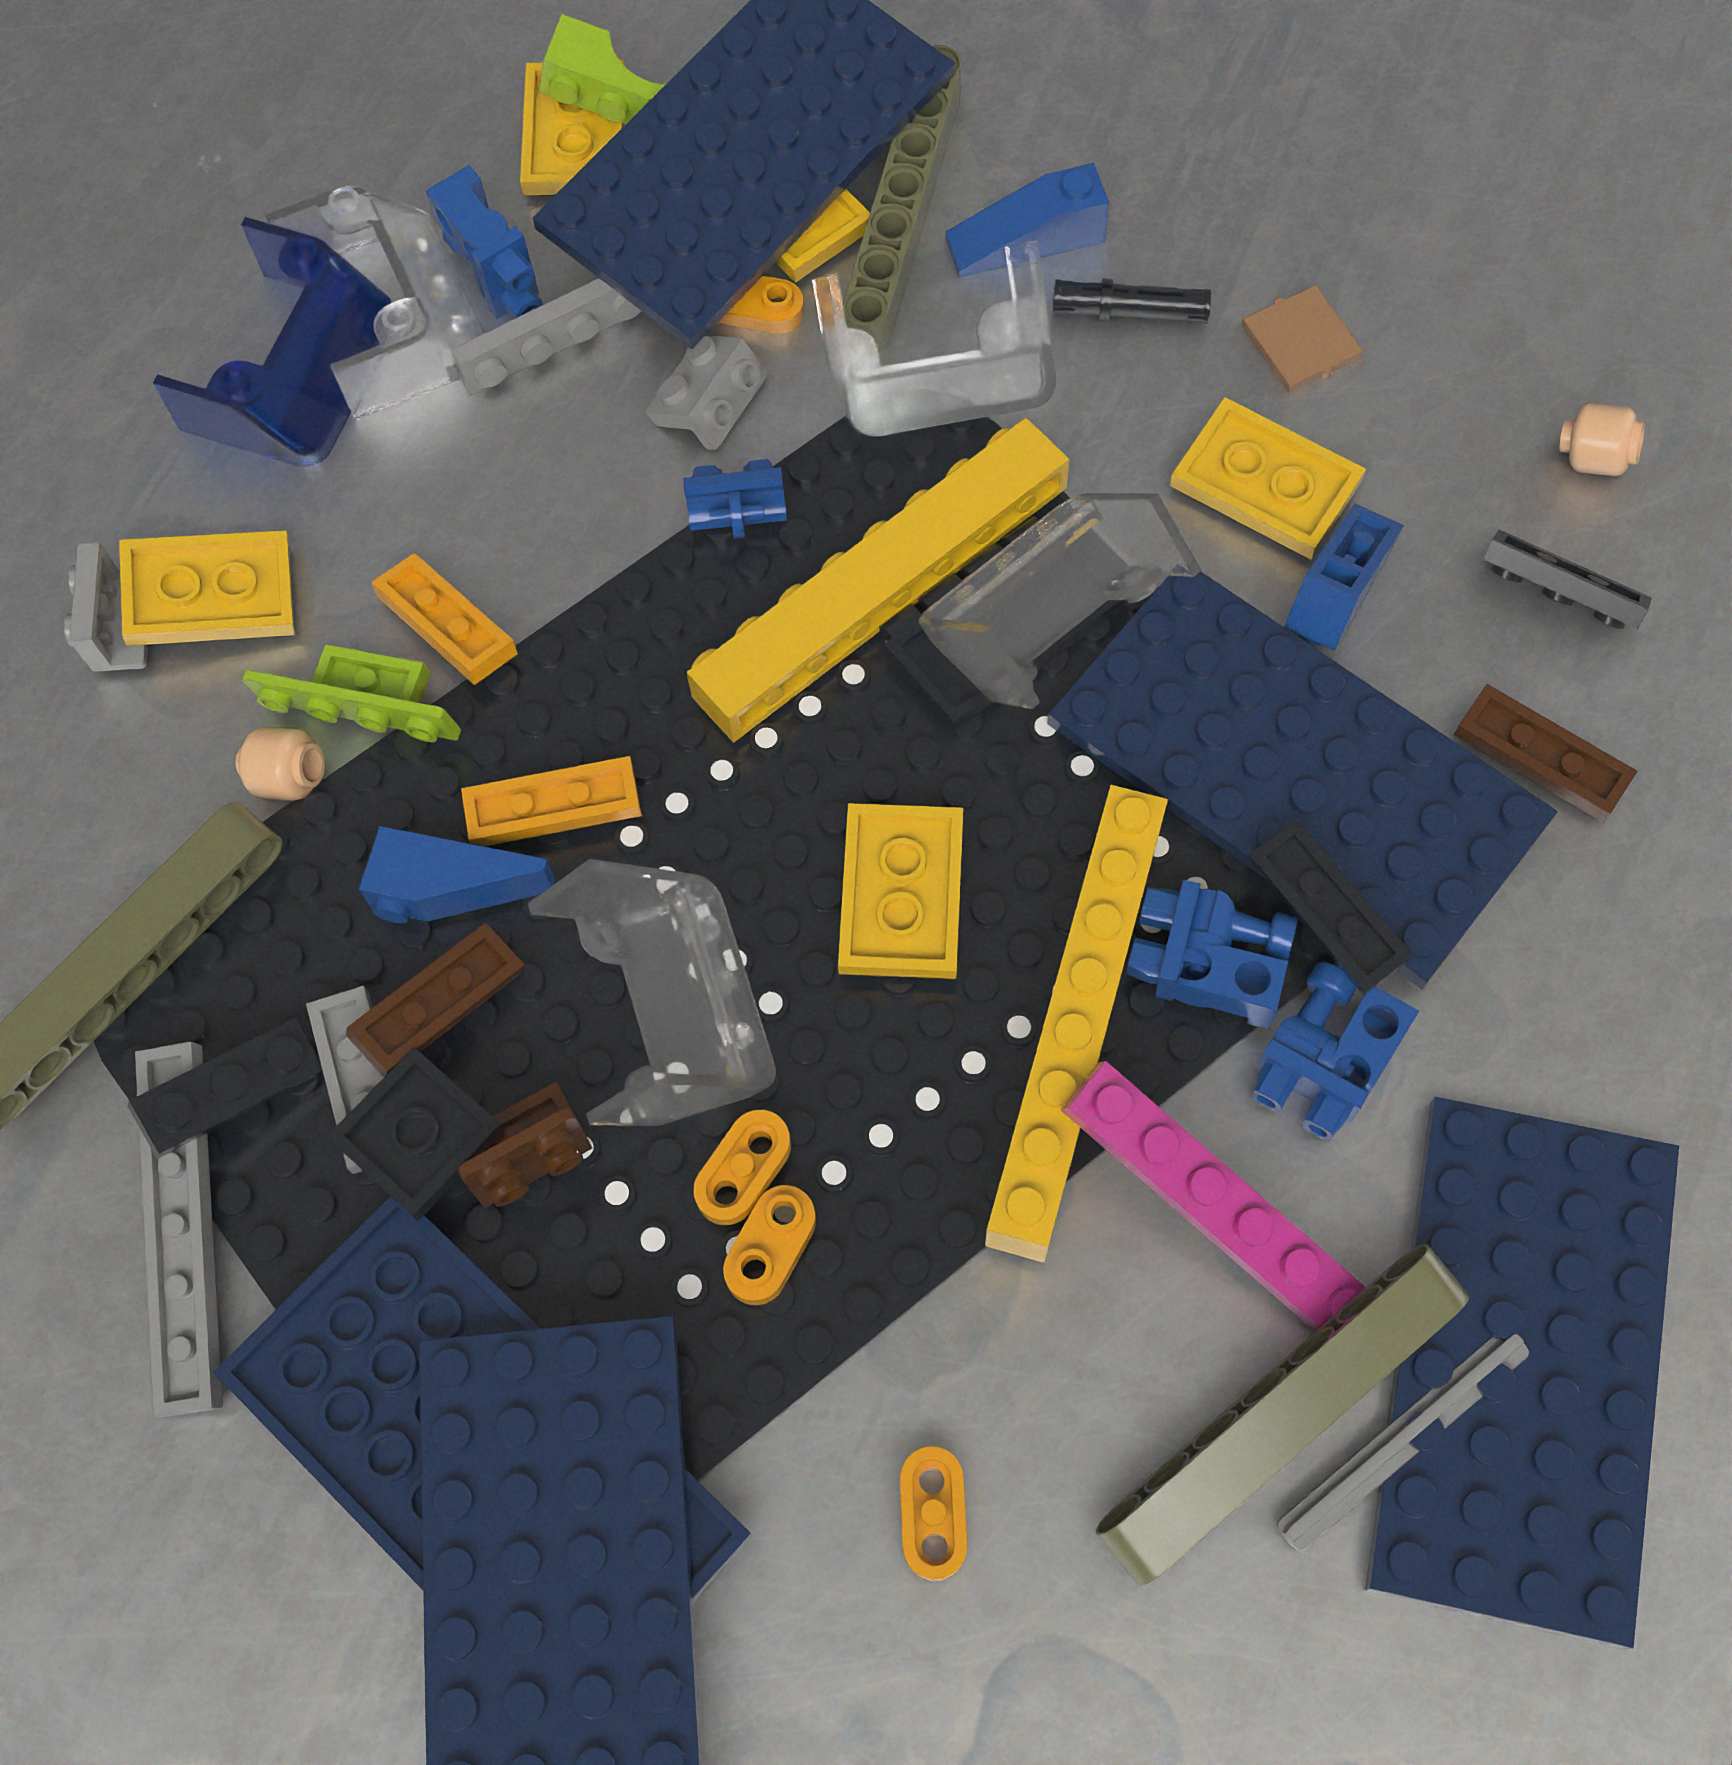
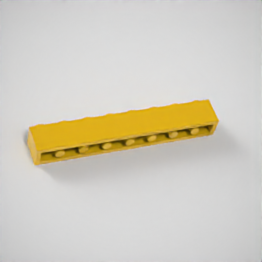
[686,417,1070,743]
[985,785,1168,1263]

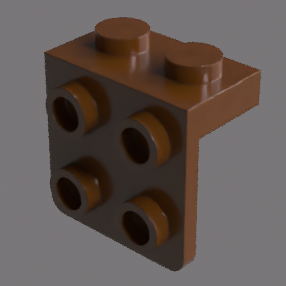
[457,1082,593,1208]

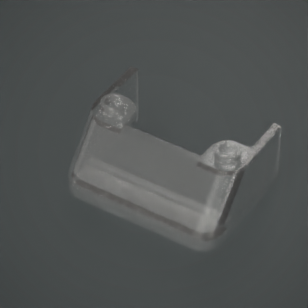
[265,185,486,421]
[812,240,1056,436]
[918,493,1202,709]
[528,859,776,1126]

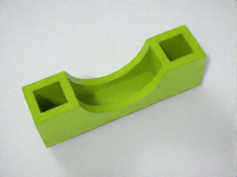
[539,14,666,124]

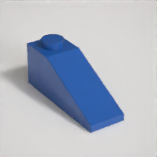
[945,163,1109,278]
[1284,503,1404,651]
[359,826,556,923]

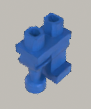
[426,165,543,320]
[1127,880,1298,1030]
[1251,962,1419,1141]

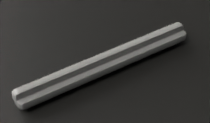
[1277,1333,1529,1552]

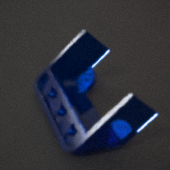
[153,217,397,467]

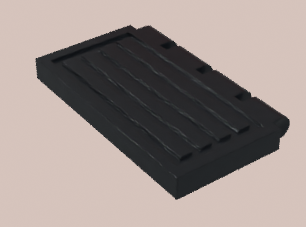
[879,517,1126,731]

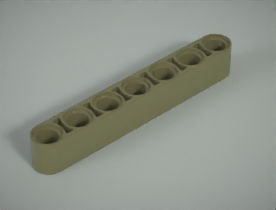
[843,45,961,356]
[0,802,283,1130]
[1096,1244,1470,1585]

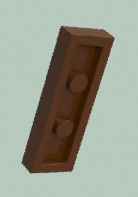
[1454,684,1638,823]
[346,923,525,1077]

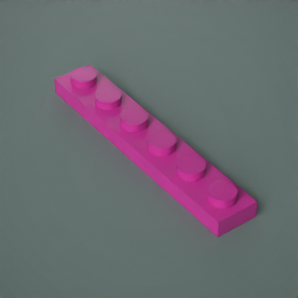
[1061,1061,1365,1331]

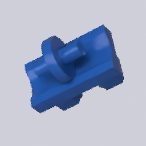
[683,459,787,539]

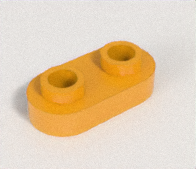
[718,276,804,334]
[694,1110,791,1225]
[723,1185,816,1305]
[900,1446,967,1581]

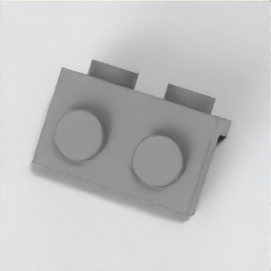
[646,335,767,450]
[64,542,149,672]

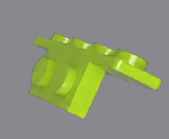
[242,644,461,742]

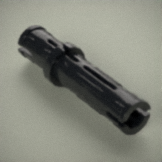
[1052,278,1211,324]

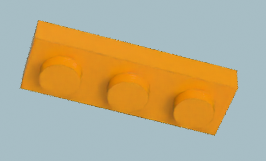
[371,553,518,685]
[461,756,642,847]

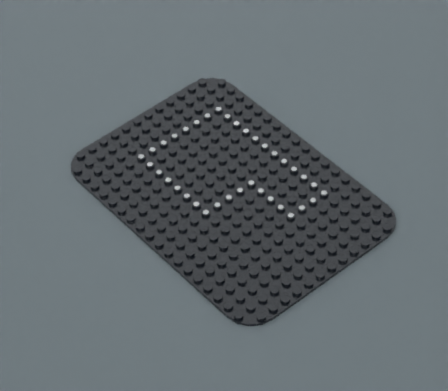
[94,392,1336,1482]

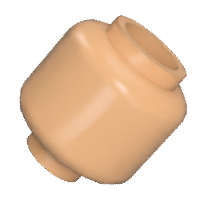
[1560,403,1645,476]
[236,727,325,801]

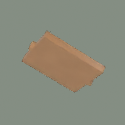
[1241,285,1364,392]

